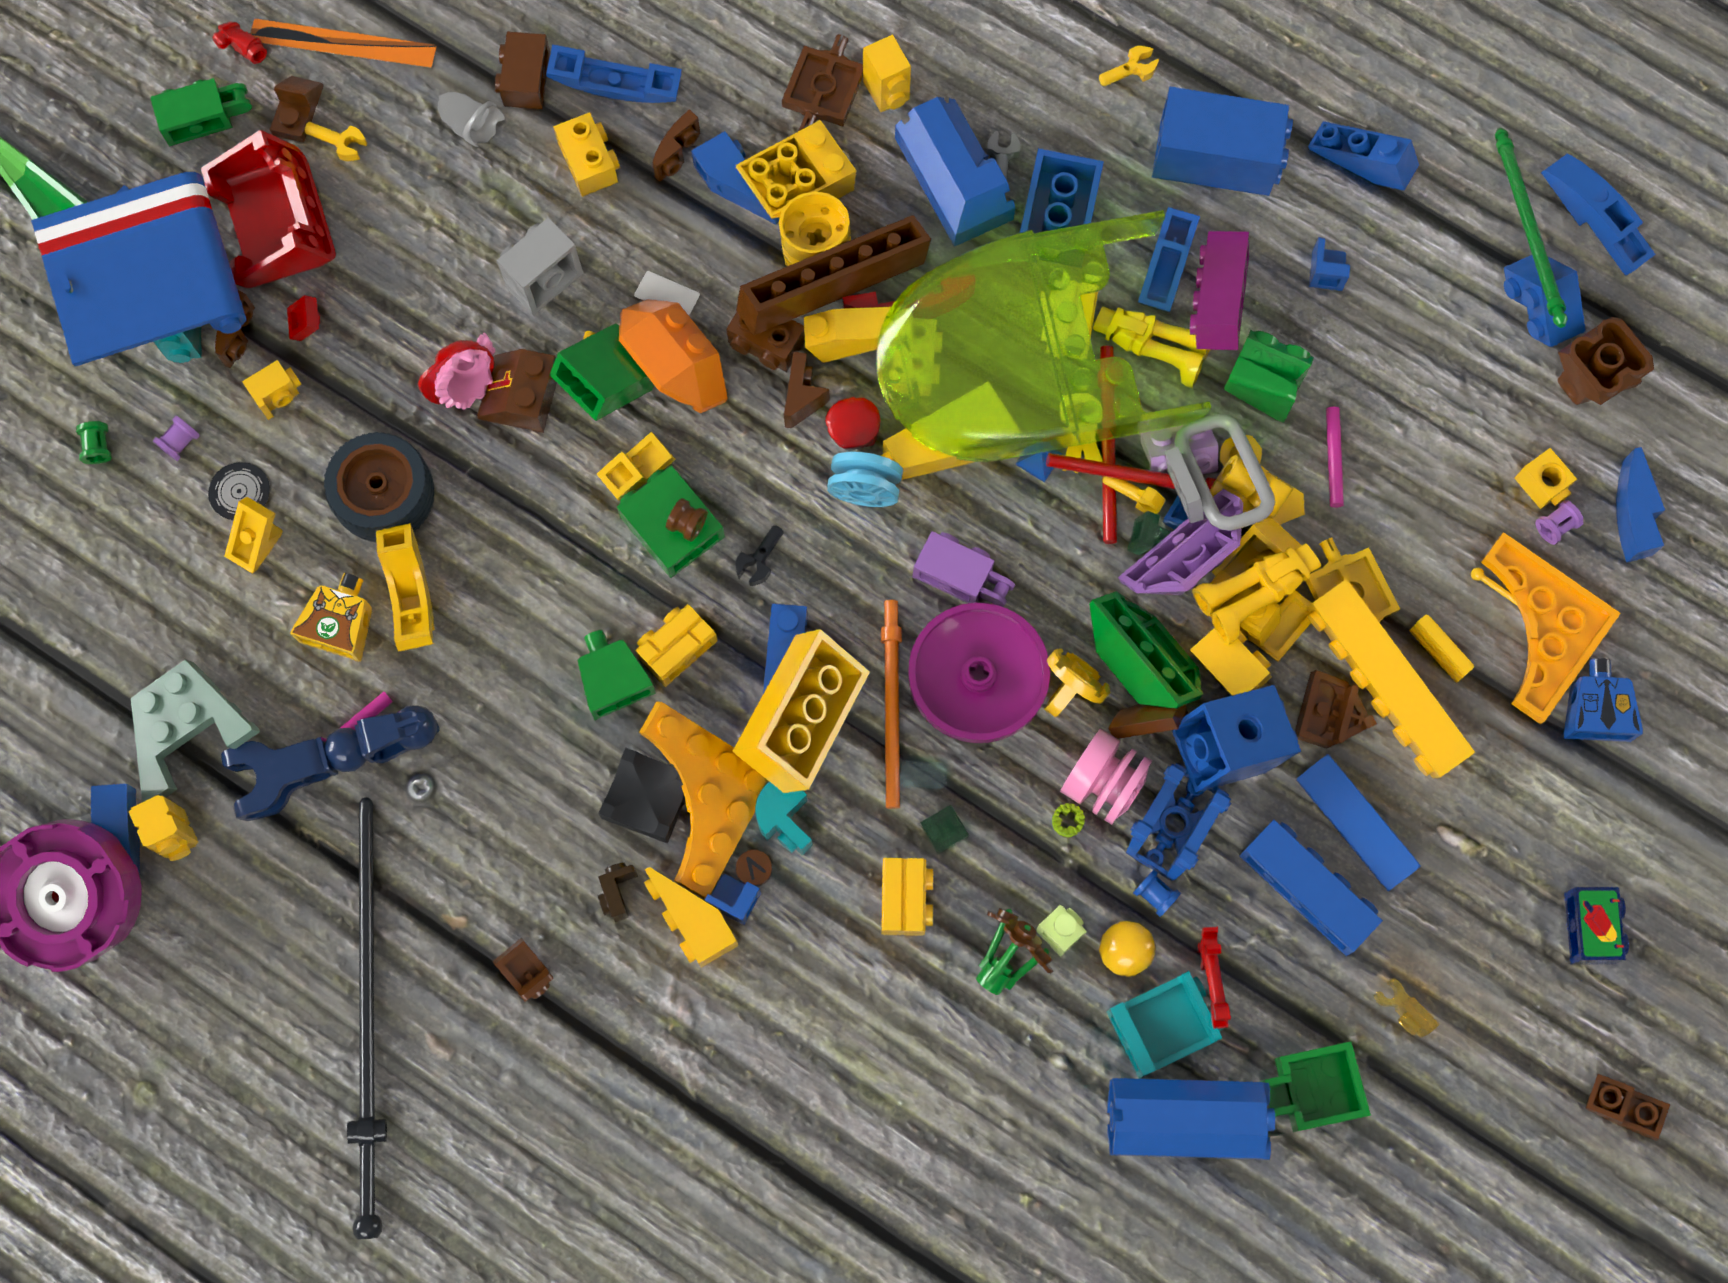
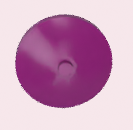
[908,603,1050,743]

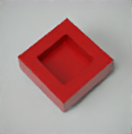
[287,295,320,341]

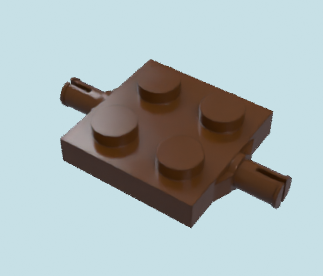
[782,34,863,131]

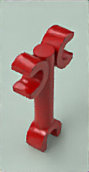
[1198,927,1231,1029]

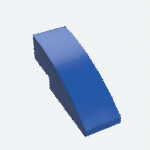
[1138,207,1200,312]
[1616,447,1665,563]
[91,784,140,876]

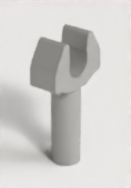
[986,131,1020,180]

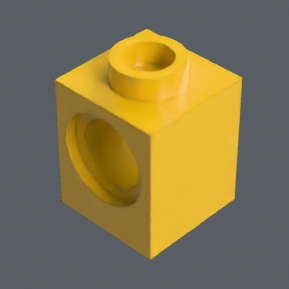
[1514,448,1577,509]

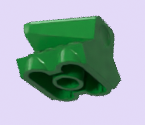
[1224,330,1314,423]

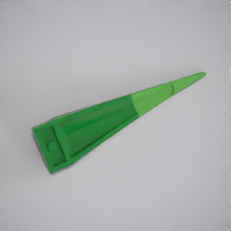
[0,137,88,220]

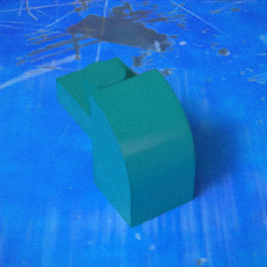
[755,782,813,856]

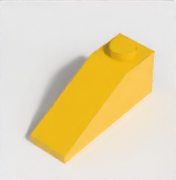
[804,306,915,363]

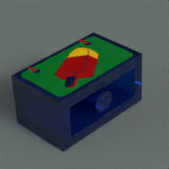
[1564,887,1629,965]

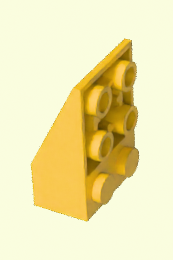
[736,120,856,219]

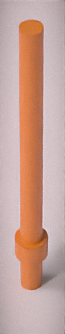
[881,600,902,809]

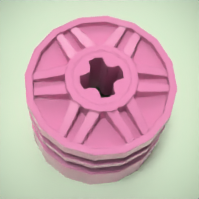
[1060,728,1152,825]

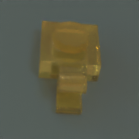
[1373,978,1440,1038]

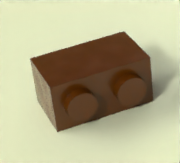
[495,31,550,109]

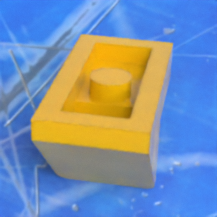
[224,497,283,574]

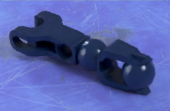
[221,705,440,821]

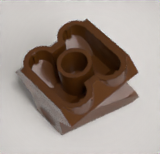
[1557,317,1654,405]

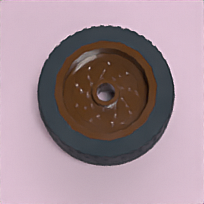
[324,432,435,542]

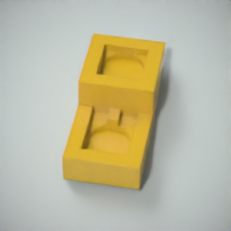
[597,432,676,500]

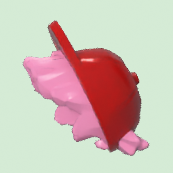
[418,333,495,410]

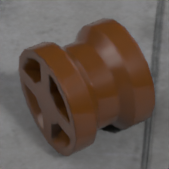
[666,498,708,542]

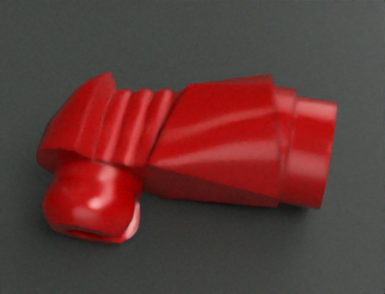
[212,22,267,64]

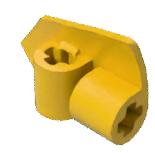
[1210,455,1305,525]

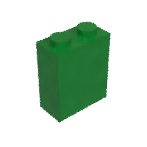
[550,323,654,421]
[617,465,725,579]

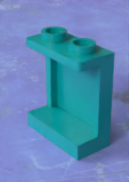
[1106,971,1223,1079]

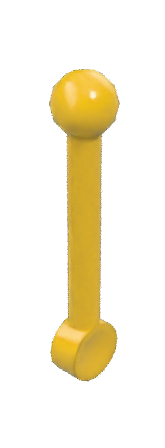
[1471,567,1521,613]

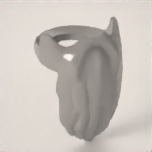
[437,92,506,147]

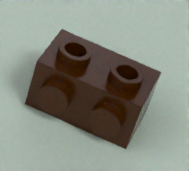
[726,312,805,373]

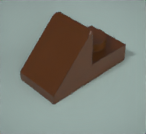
[270,76,324,143]
[784,352,830,428]

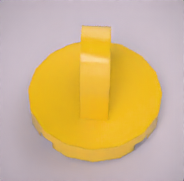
[1044,648,1111,717]

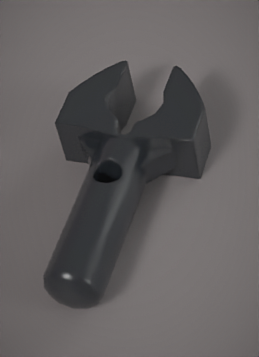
[736,525,784,586]

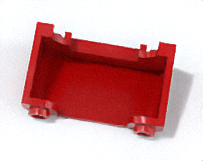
[201,130,336,288]

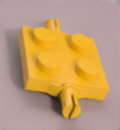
[1306,537,1400,622]

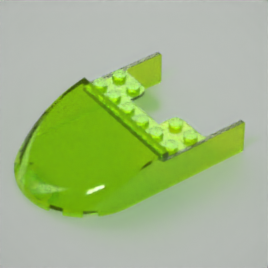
[876,210,1211,462]

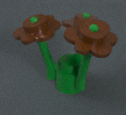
[976,908,1054,995]

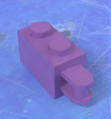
[913,531,1015,607]

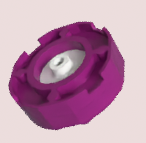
[0,819,142,972]

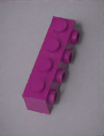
[1190,231,1250,350]

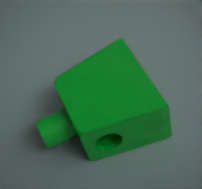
[577,630,656,720]

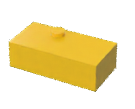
[732,629,870,793]

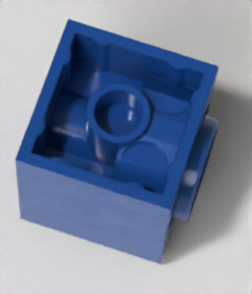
[1171,685,1301,793]

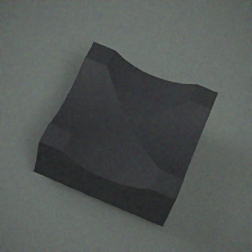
[598,747,685,843]

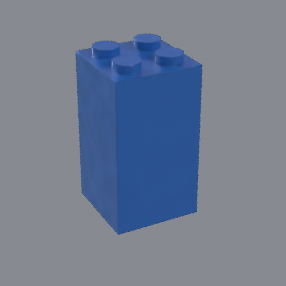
[1152,86,1293,196]

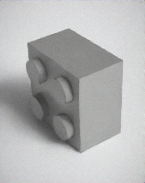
[496,218,583,315]

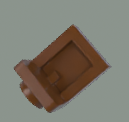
[493,938,553,1002]

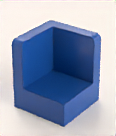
[1309,237,1350,291]
[704,874,761,925]

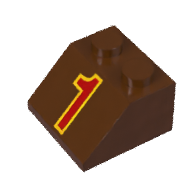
[477,349,557,433]

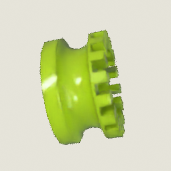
[1052,803,1085,837]

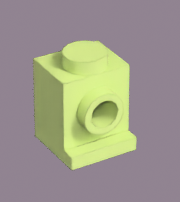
[1036,905,1087,957]

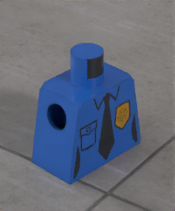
[1564,658,1643,742]

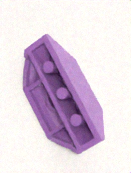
[1118,489,1243,595]

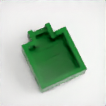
[1260,1041,1371,1132]

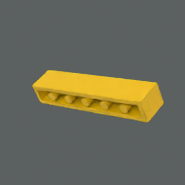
[1307,578,1476,778]

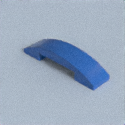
[546,45,682,103]

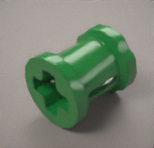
[76,421,112,464]

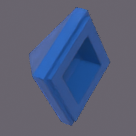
[1016,437,1063,482]

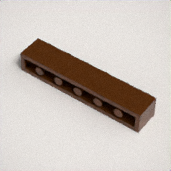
[736,215,931,336]

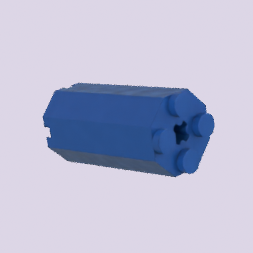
[1107,1078,1275,1160]

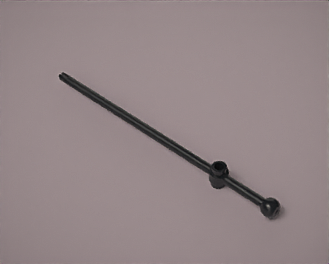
[347,797,387,1239]

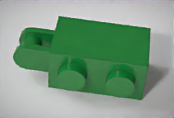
[150,78,252,147]

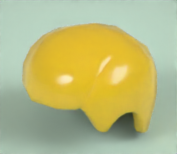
[1099,921,1156,977]

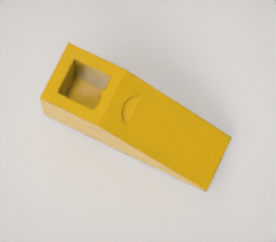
[644,867,739,968]

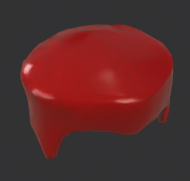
[825,397,881,450]

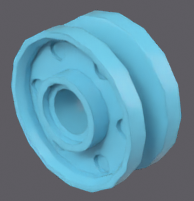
[827,452,903,507]

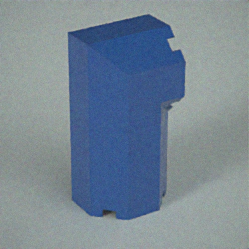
[895,97,1016,247]

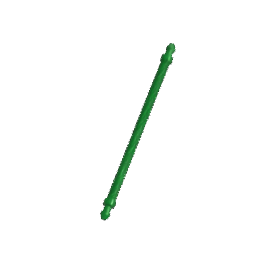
[1495,128,1568,328]

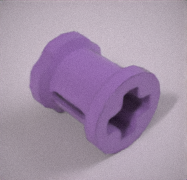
[153,415,200,461]
[1535,500,1583,545]

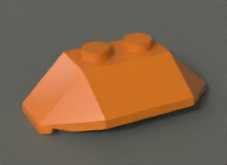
[619,299,728,413]

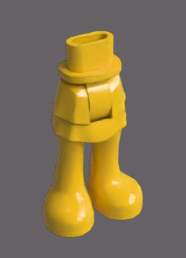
[1093,306,1210,388]
[1192,543,1321,645]

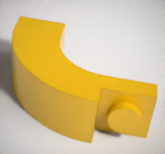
[376,523,435,652]

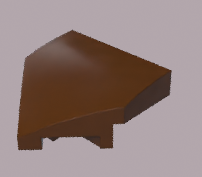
[1295,670,1377,749]
[1108,704,1188,739]

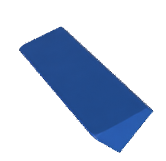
[1296,754,1421,892]

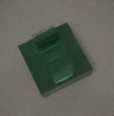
[1127,511,1171,555]
[920,805,969,855]

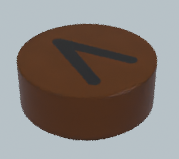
[736,850,772,887]

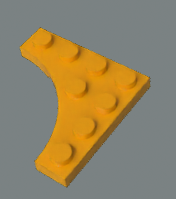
[1481,532,1621,724]
[639,701,769,898]

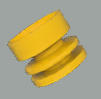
[779,191,851,266]

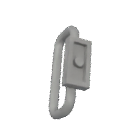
[1164,414,1275,531]

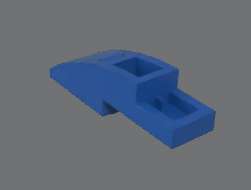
[1541,153,1656,276]

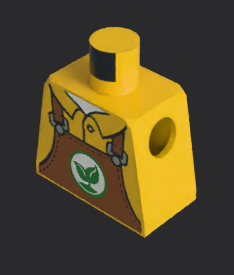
[290,573,372,662]

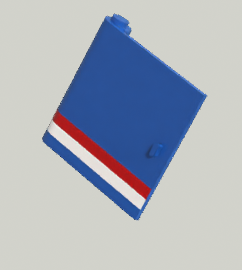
[31,172,246,367]

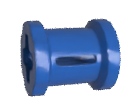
[1133,869,1181,917]

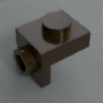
[597,862,638,922]

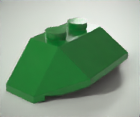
[1089,591,1203,709]

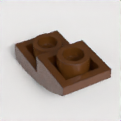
[652,109,701,182]
[215,290,255,368]
[1585,1074,1670,1141]

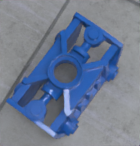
[1126,763,1231,881]

